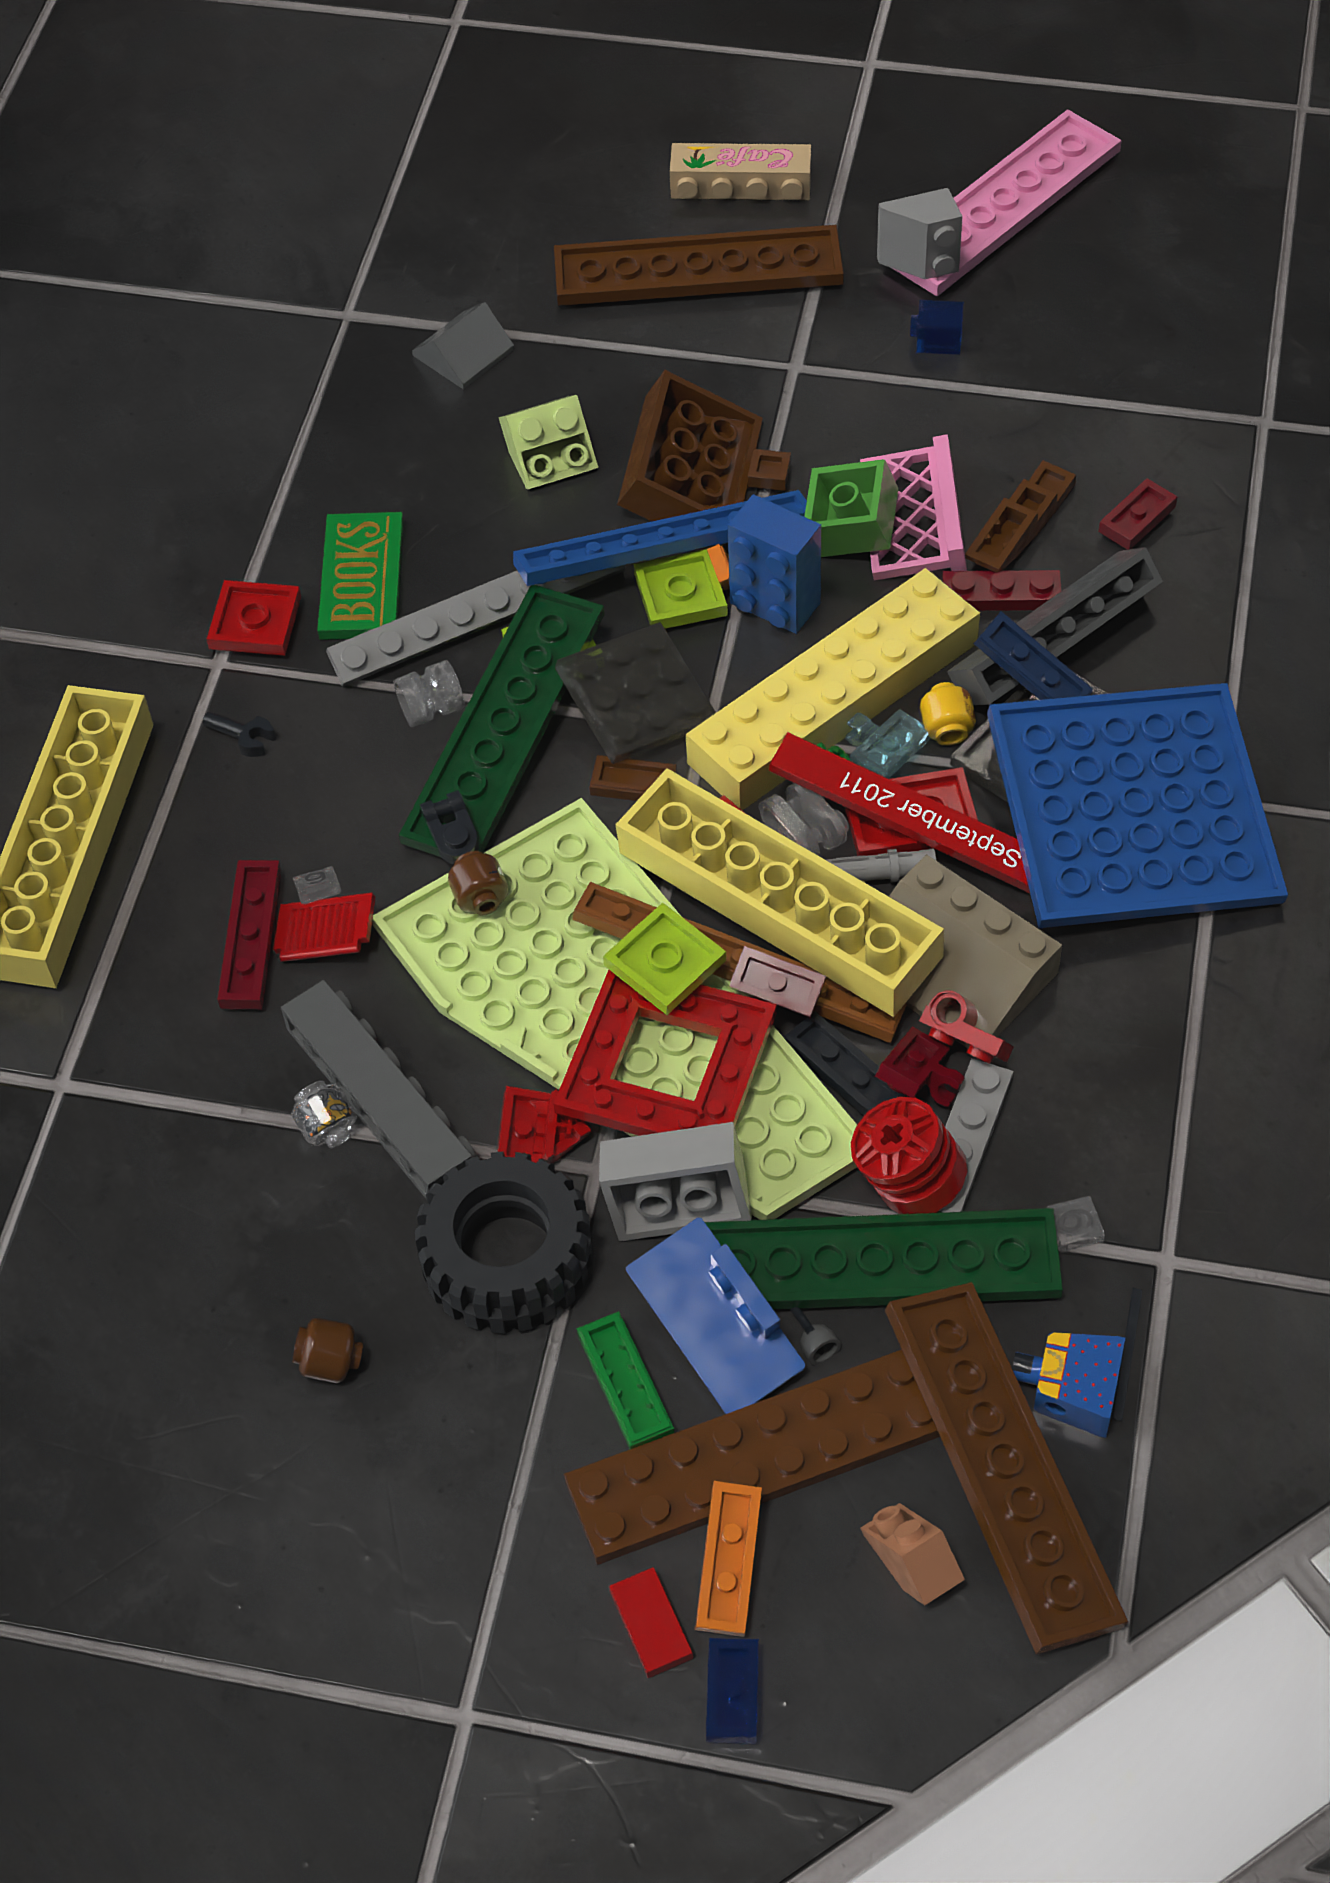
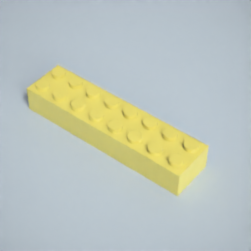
[686,568,980,811]
[0,685,153,988]
[616,768,944,1017]

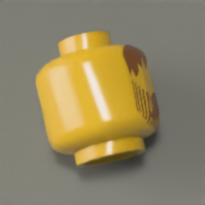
[920,682,976,745]

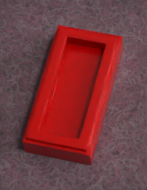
[609,1567,693,1678]

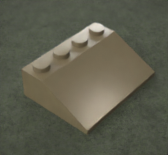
[889,854,1062,1049]

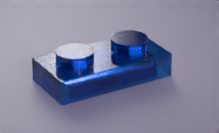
[706,1638,759,1744]

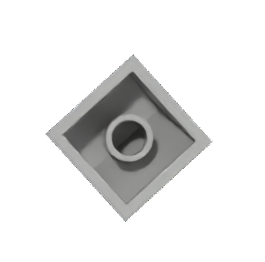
[877,188,963,279]

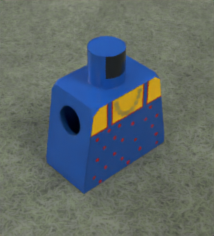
[1012,1332,1125,1438]

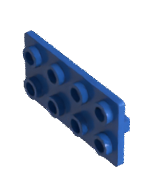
[626,1217,805,1414]

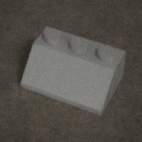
[599,1122,752,1241]

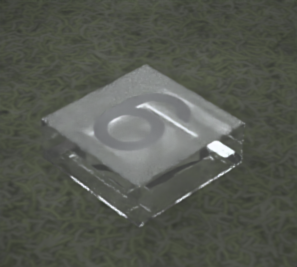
[292,866,342,904]
[1047,1196,1105,1252]

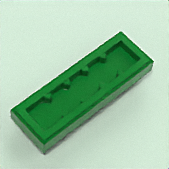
[576,1311,674,1449]

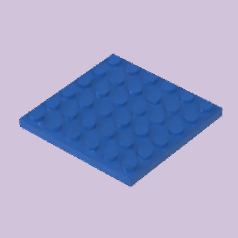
[987,683,1288,928]

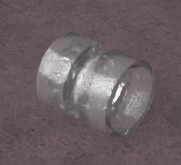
[393,660,465,727]

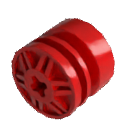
[850,1097,968,1214]

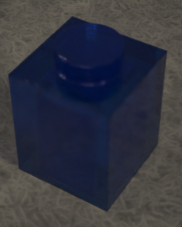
[910,300,964,355]

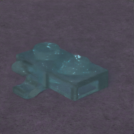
[845,709,930,779]

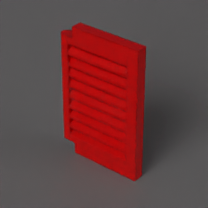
[273,892,376,962]

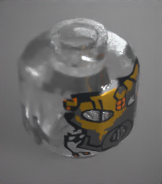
[291,1081,357,1149]

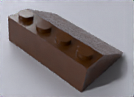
[617,370,763,521]

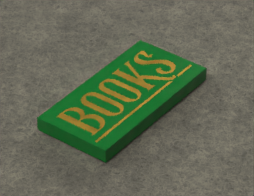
[317,512,404,640]

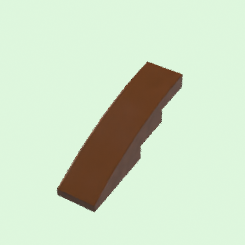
[965,460,1076,573]

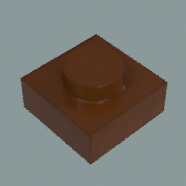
[748,449,791,491]

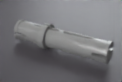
[826,848,936,883]

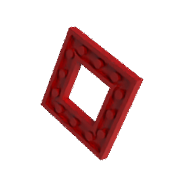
[554,970,777,1136]

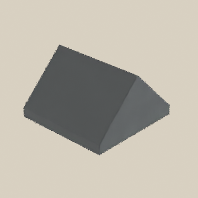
[412,302,514,390]

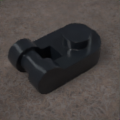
[419,790,479,864]

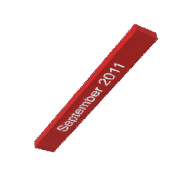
[768,732,1030,893]

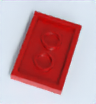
[845,767,978,856]

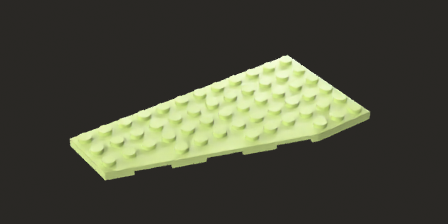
[372,798,857,1220]

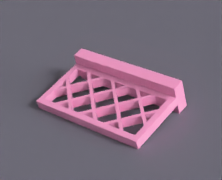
[860,434,967,581]

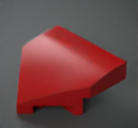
[496,1086,591,1164]

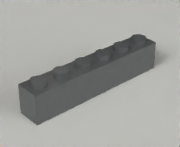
[947,547,1163,705]
[281,980,476,1199]

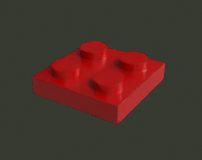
[207,580,301,656]

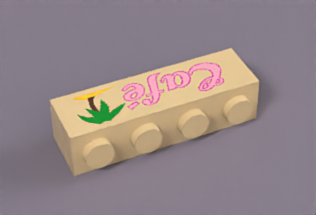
[670,143,811,200]

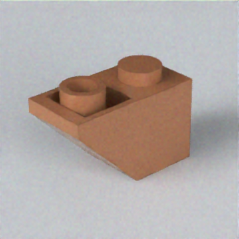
[861,1503,965,1606]

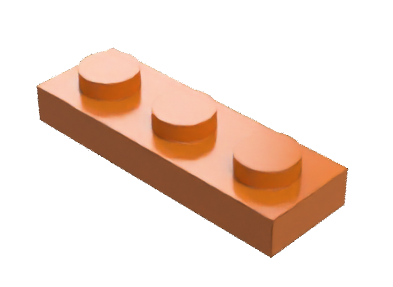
[695,1481,762,1637]

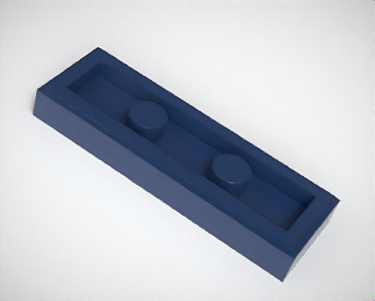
[973,611,1094,700]

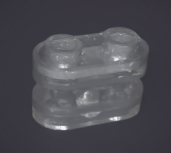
[759,783,849,857]

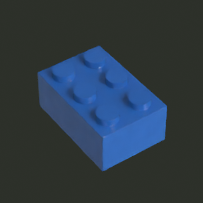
[728,494,821,634]

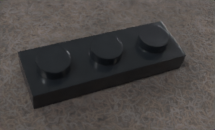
[784,1011,907,1116]

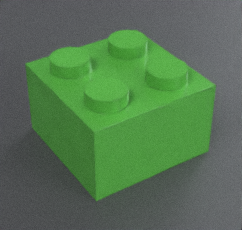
[804,459,899,557]

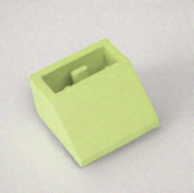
[498,395,598,490]

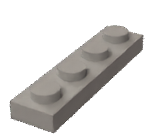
[936,1058,1013,1213]

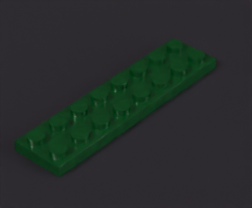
[399,585,605,857]
[705,1208,1063,1310]

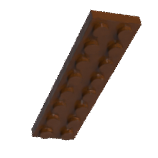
[554,224,843,306]
[885,1282,1128,1654]
[564,1349,940,1565]

